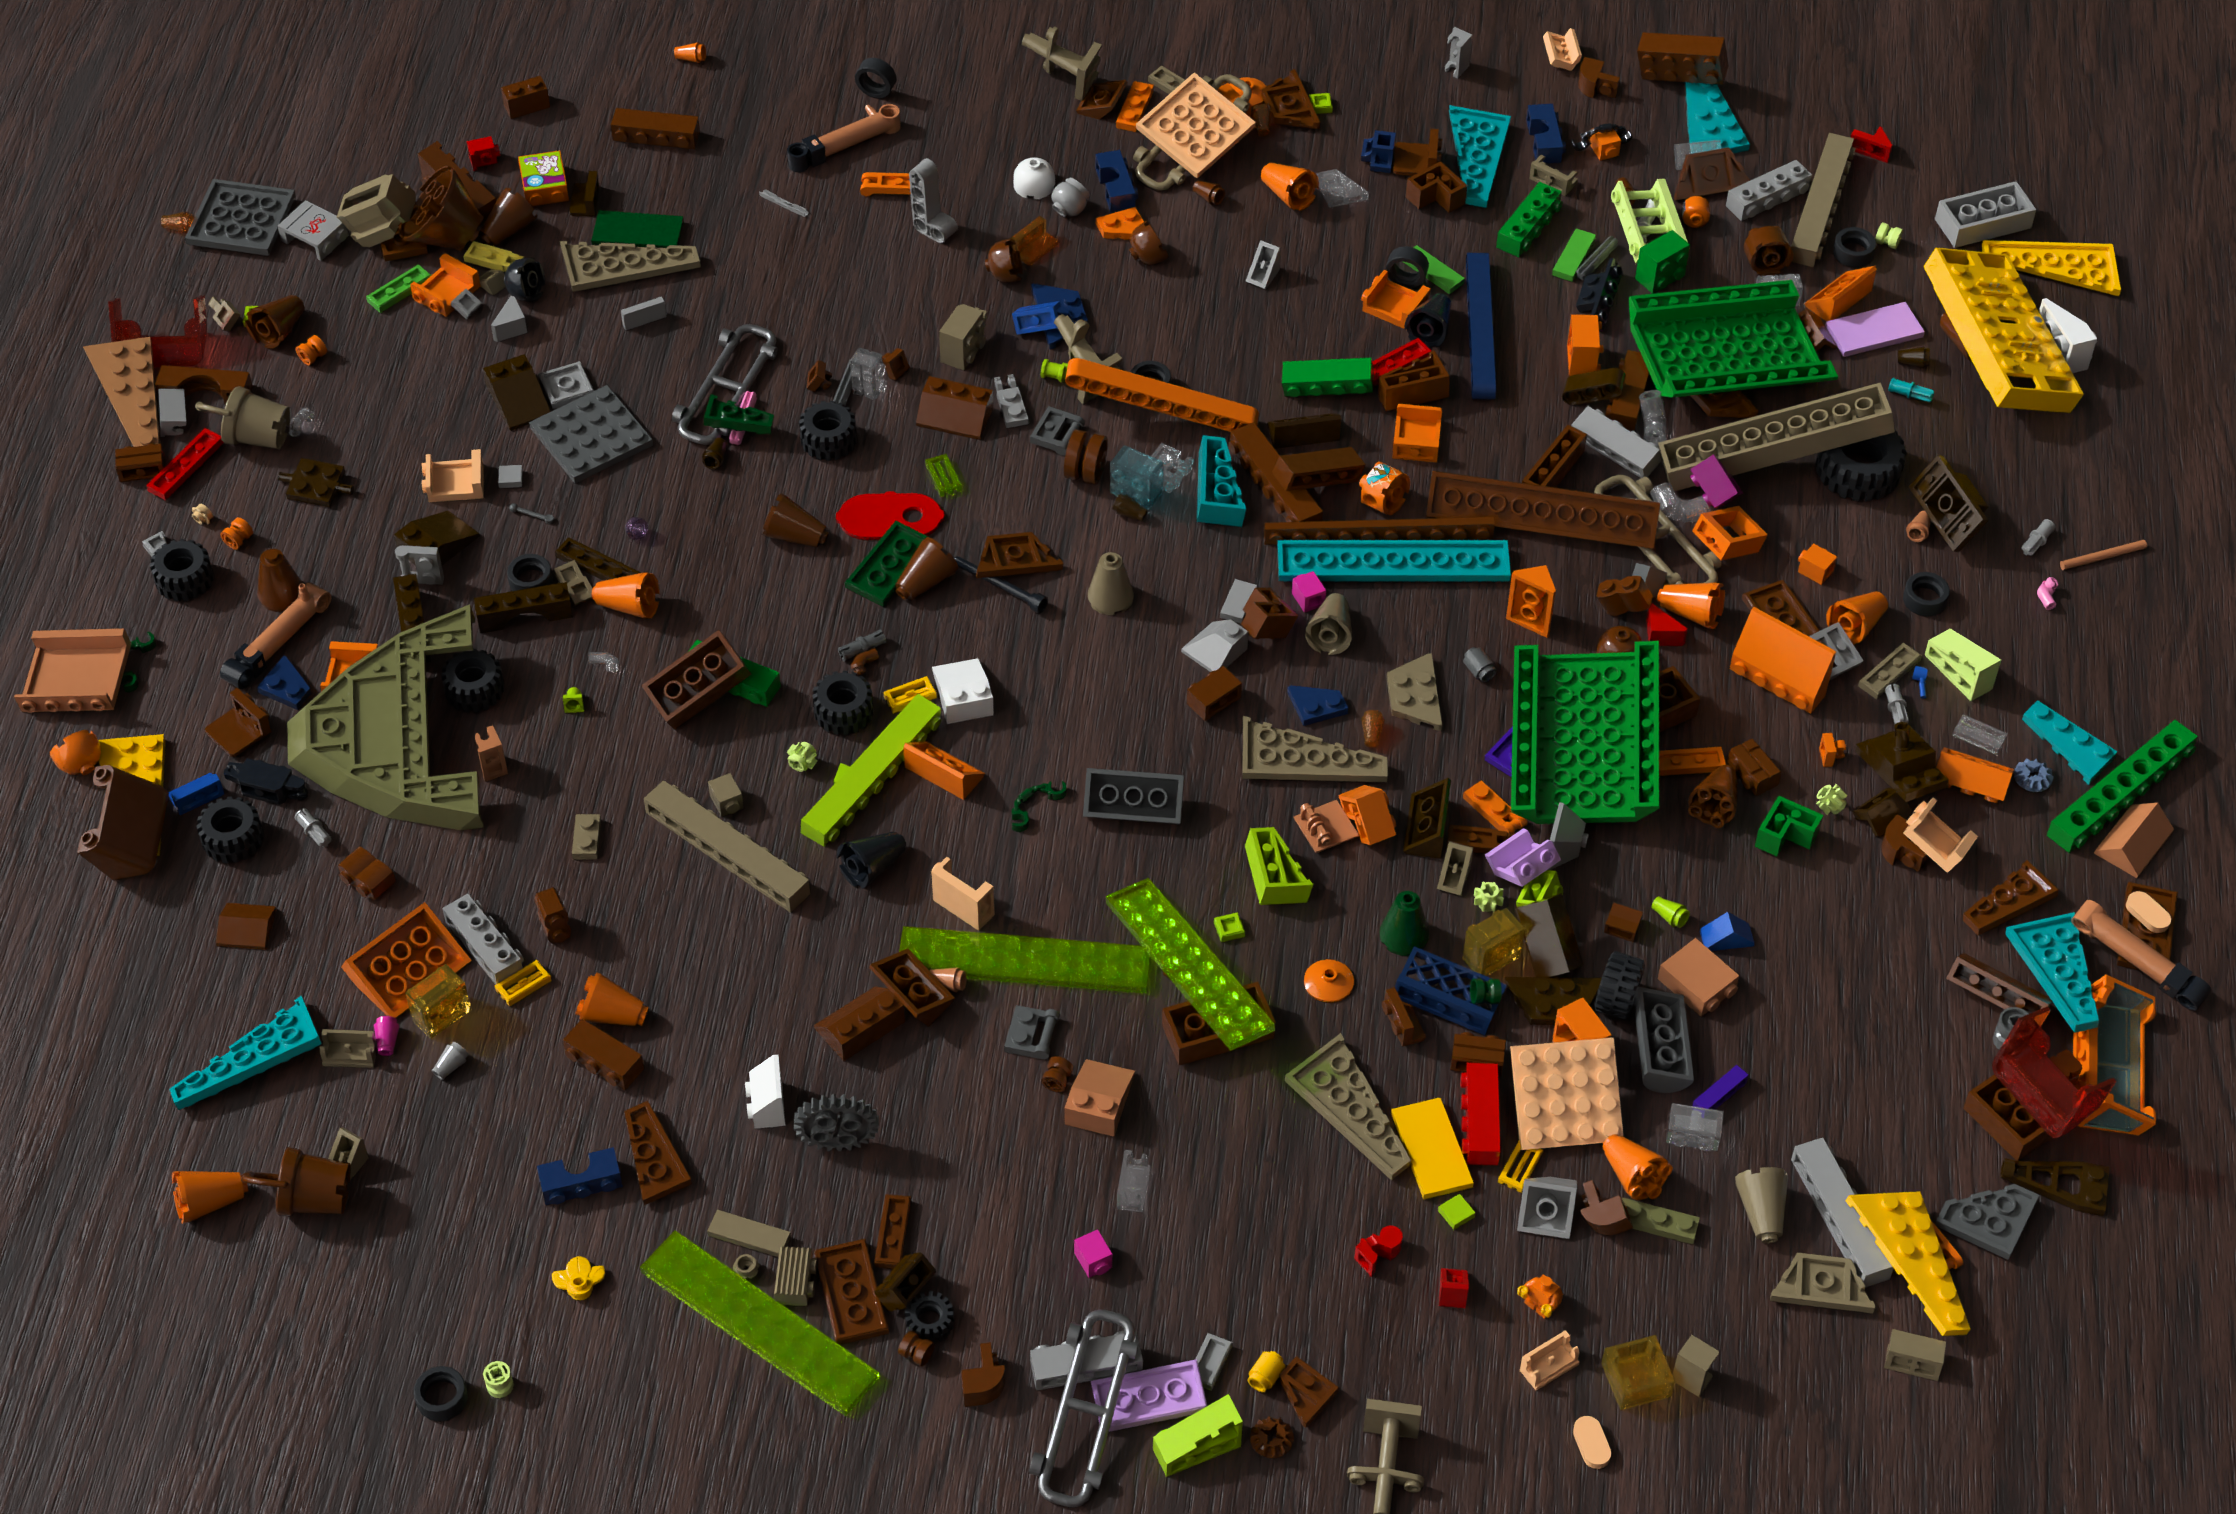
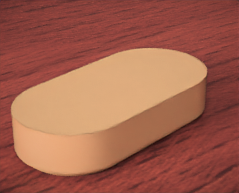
[2126,891,2171,933]
[1573,1416,1611,1469]

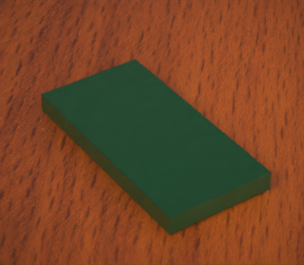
[591,210,684,248]
[845,521,928,607]

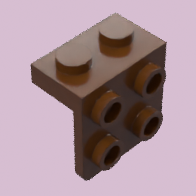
[1393,129,1442,176]
[205,688,271,757]

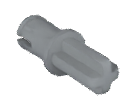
[2022,519,2056,556]
[1885,684,1909,724]
[295,808,331,848]

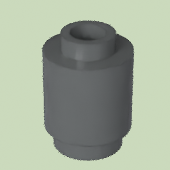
[1463,647,1497,682]

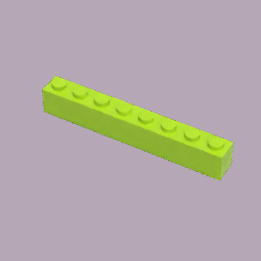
[801,694,941,847]

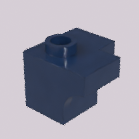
[1361,130,1396,173]

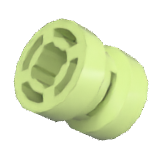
[1875,222,1903,249]
[483,1361,514,1398]

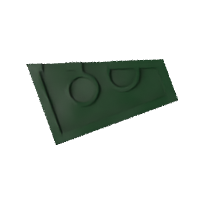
[704,394,774,434]

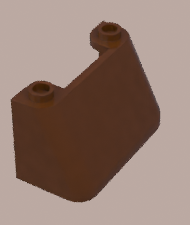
[77,765,169,880]

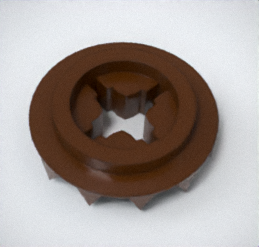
[1250,1416,1294,1458]

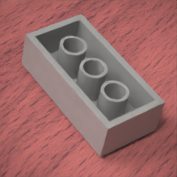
[1935,181,2036,248]

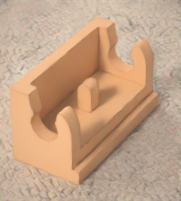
[1520,1330,1579,1391]

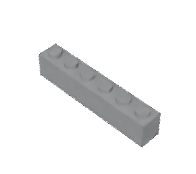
[1791,1138,1894,1287]

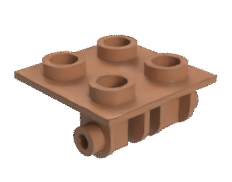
[1293,800,1359,853]

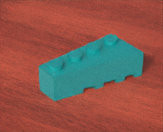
[1197,435,1246,527]

